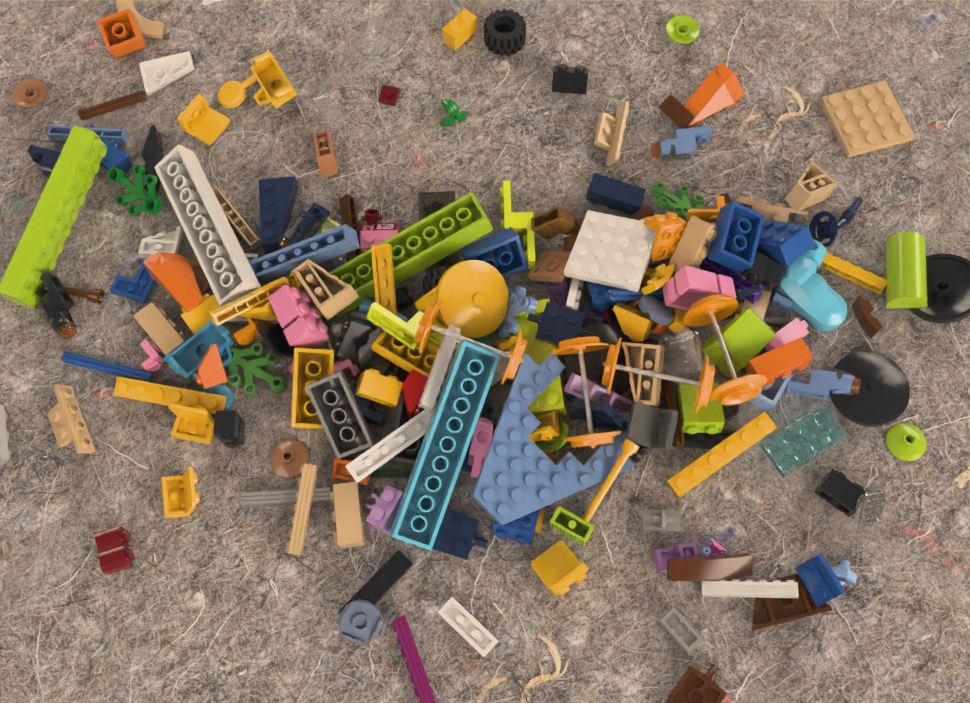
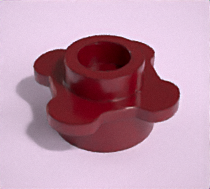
[361,209,383,224]

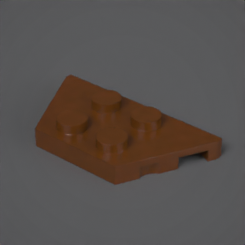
[752,573,832,631]

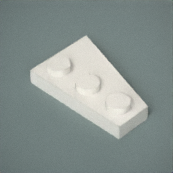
[139,51,194,96]

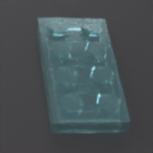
[759,404,850,478]

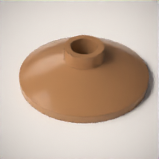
[12,78,48,108]
[270,439,309,478]

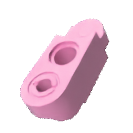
[764,318,809,352]
[467,417,493,478]

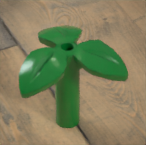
[440,99,468,127]

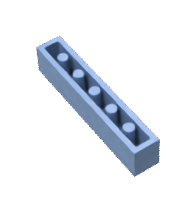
[249,224,360,285]

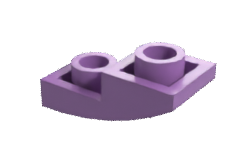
[546,278,569,307]

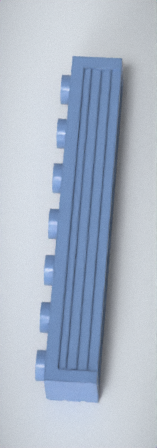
[47,125,128,144]

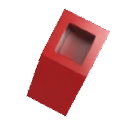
[402,369,428,419]

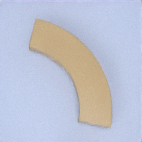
[116,0,164,39]

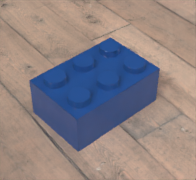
[707,201,765,273]
[756,220,815,266]
[460,227,528,277]

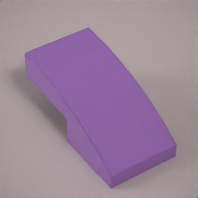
[652,542,698,572]

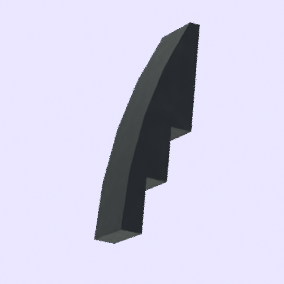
[141,125,163,196]

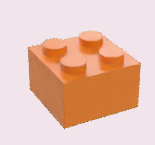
[97,8,147,58]

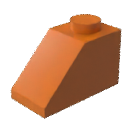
[195,343,228,389]

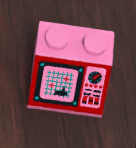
[360,223,400,253]

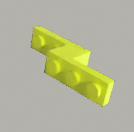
[500,180,535,269]
[367,302,462,355]

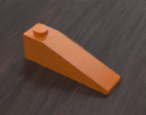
[684,63,744,128]
[143,251,204,313]

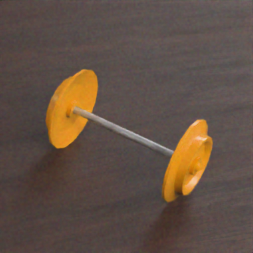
[683,294,768,405]
[414,299,527,385]
[551,336,621,448]
[601,338,715,414]

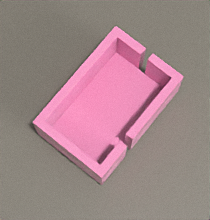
[662,266,737,311]
[268,285,330,349]

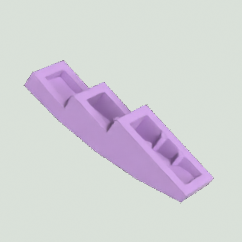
[564,372,634,417]

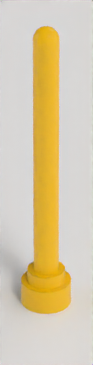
[582,439,639,522]

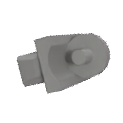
[643,509,681,533]

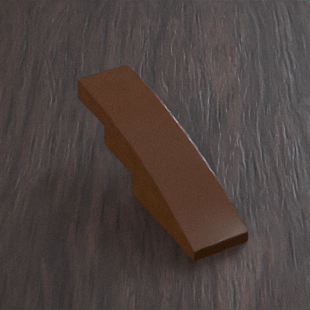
[667,553,753,581]

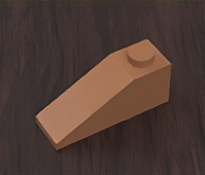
[313,130,339,177]

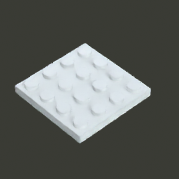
[564,210,657,293]

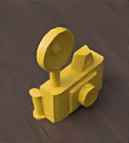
[217,49,297,109]

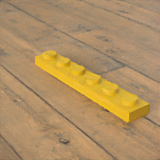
[113,376,227,414]
[667,411,777,497]

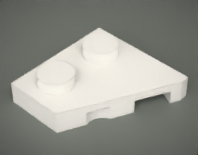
[138,226,183,258]

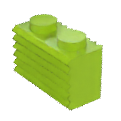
[549,506,595,547]

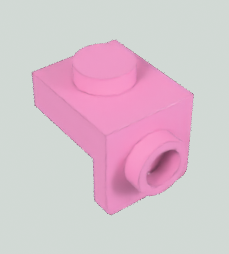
[140,339,164,372]
[333,359,361,381]

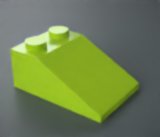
[702,307,776,378]

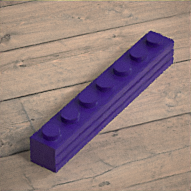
[700,255,762,304]

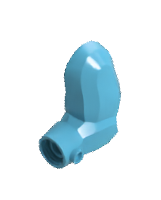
[775,239,847,332]

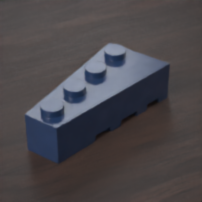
[259,176,298,254]

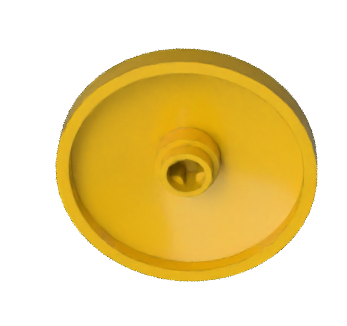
[435,260,509,338]

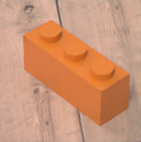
[745,337,813,387]

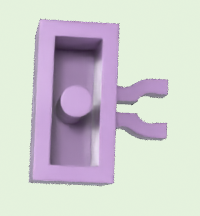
[364,485,404,535]

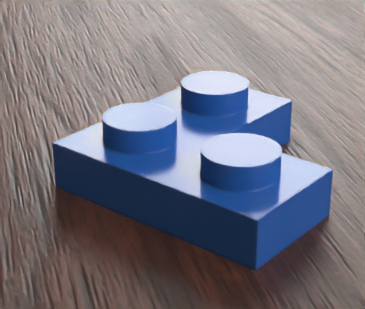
[109,264,156,304]

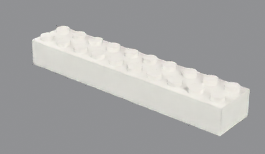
[154,144,261,306]

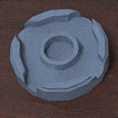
[638,295,675,325]
[339,599,382,644]

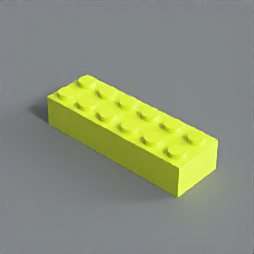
[514,299,567,416]

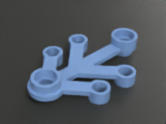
[496,286,538,339]

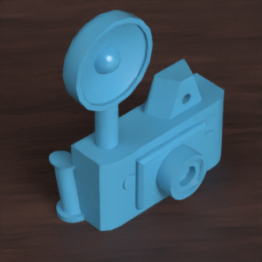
[162,319,234,415]

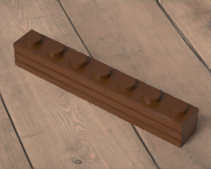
[339,194,362,262]

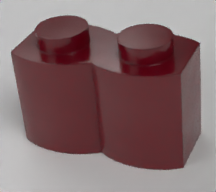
[95,526,134,575]

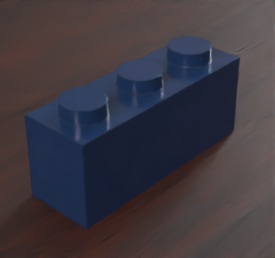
[586,173,646,215]

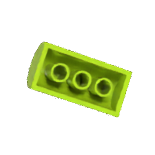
[886,231,927,309]

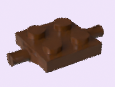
[665,664,727,703]

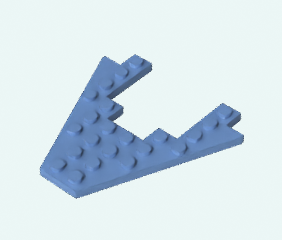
[471,353,635,526]

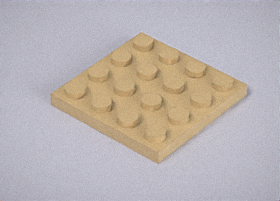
[820,80,915,158]

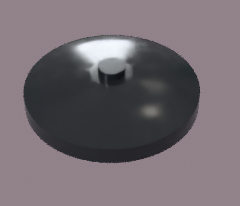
[908,254,970,323]
[562,324,633,395]
[829,351,910,427]

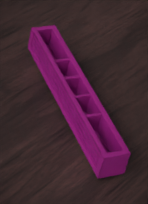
[391,615,436,703]

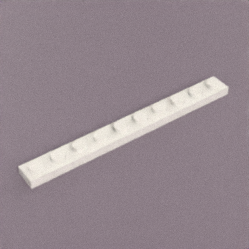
[345,350,510,483]

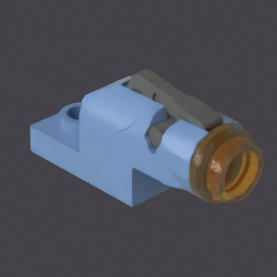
[651,126,712,160]
[786,366,861,401]

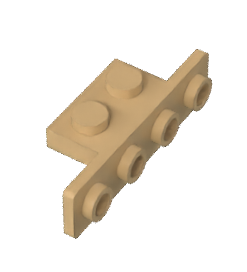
[594,101,629,167]
[733,195,808,223]
[47,384,95,454]

